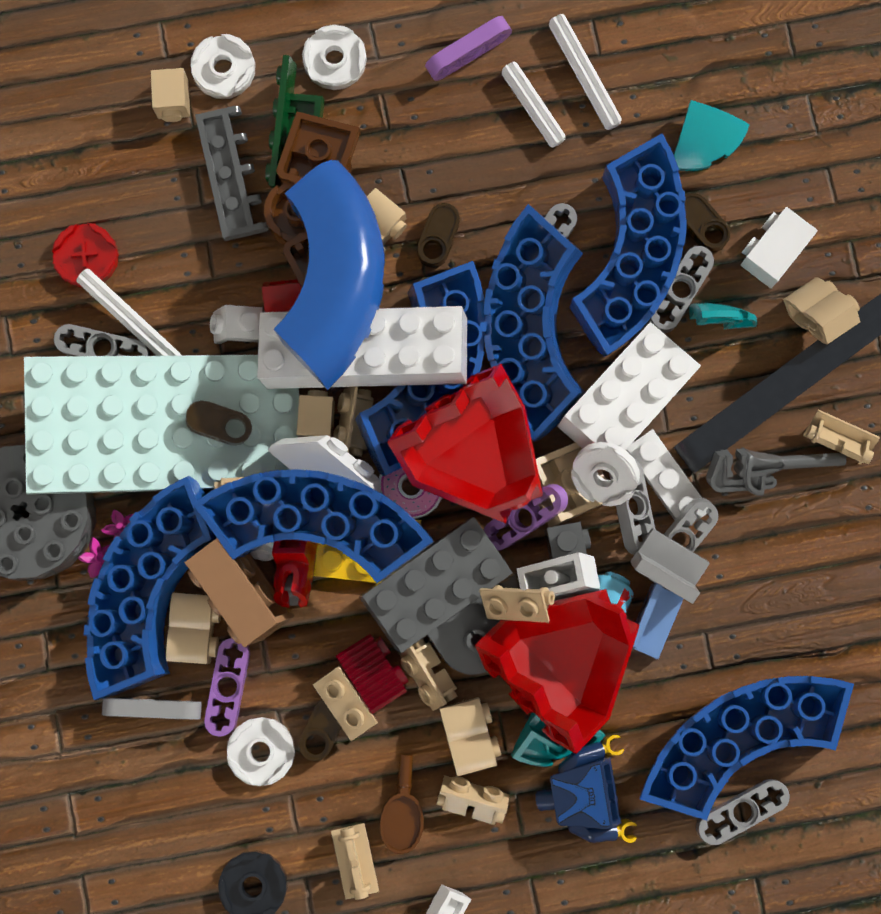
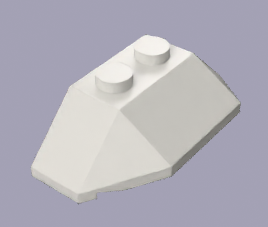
[267,435,381,493]

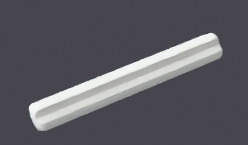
[549,14,622,130]
[76,269,182,356]

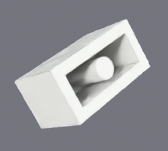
[740,207,818,289]
[517,552,601,601]

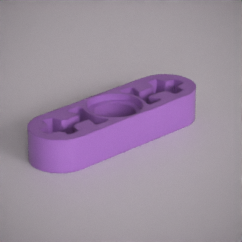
[425,16,512,81]
[484,484,568,550]
[204,638,250,737]

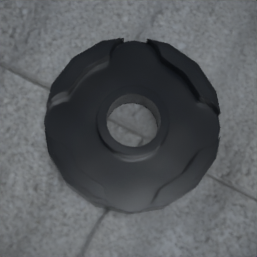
[218,850,288,914]

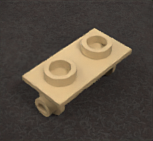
[333,387,374,457]
[803,409,880,465]
[479,585,555,623]
[398,638,457,711]
[313,666,378,741]
[436,775,510,825]
[331,823,379,900]

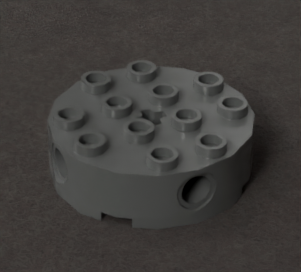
[0,445,97,581]

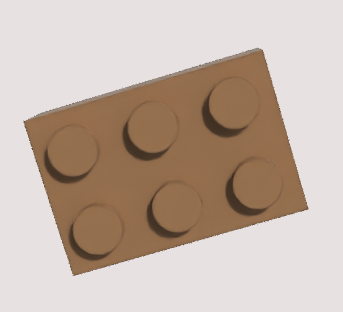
[185,538,295,647]

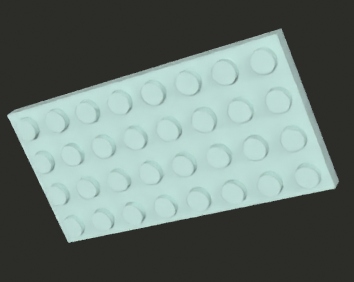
[24,355,299,494]

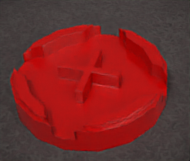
[52,223,119,288]

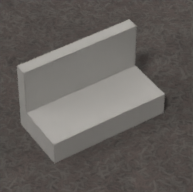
[630,528,710,604]

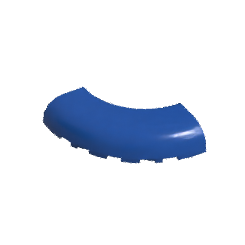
[569,133,687,357]
[274,160,385,390]
[484,204,586,442]
[355,261,487,476]
[193,469,434,583]
[84,476,217,700]
[639,676,854,821]

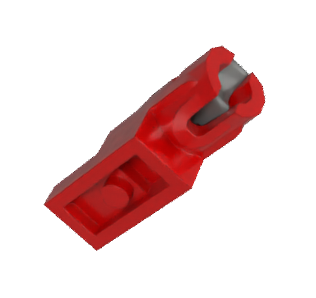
[272,539,318,608]

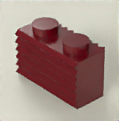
[336,634,409,714]

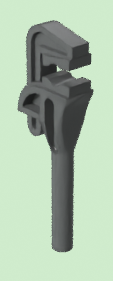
[706,448,846,496]

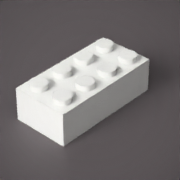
[557,322,701,450]

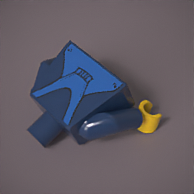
[536,735,637,843]

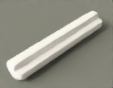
[502,62,565,148]

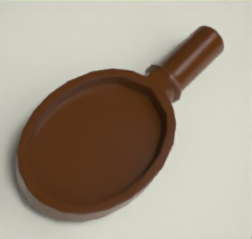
[380,754,424,854]

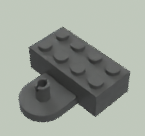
[358,517,513,675]

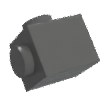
[544,522,591,560]

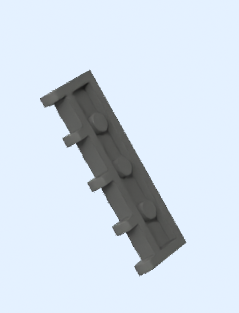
[195,106,268,241]

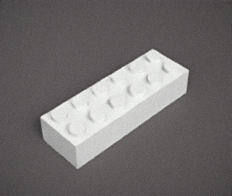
[257,306,467,389]

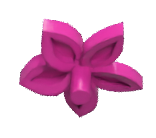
[101,510,133,538]
[78,537,110,578]

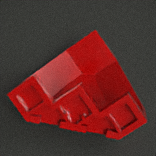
[387,364,543,523]
[475,589,640,754]

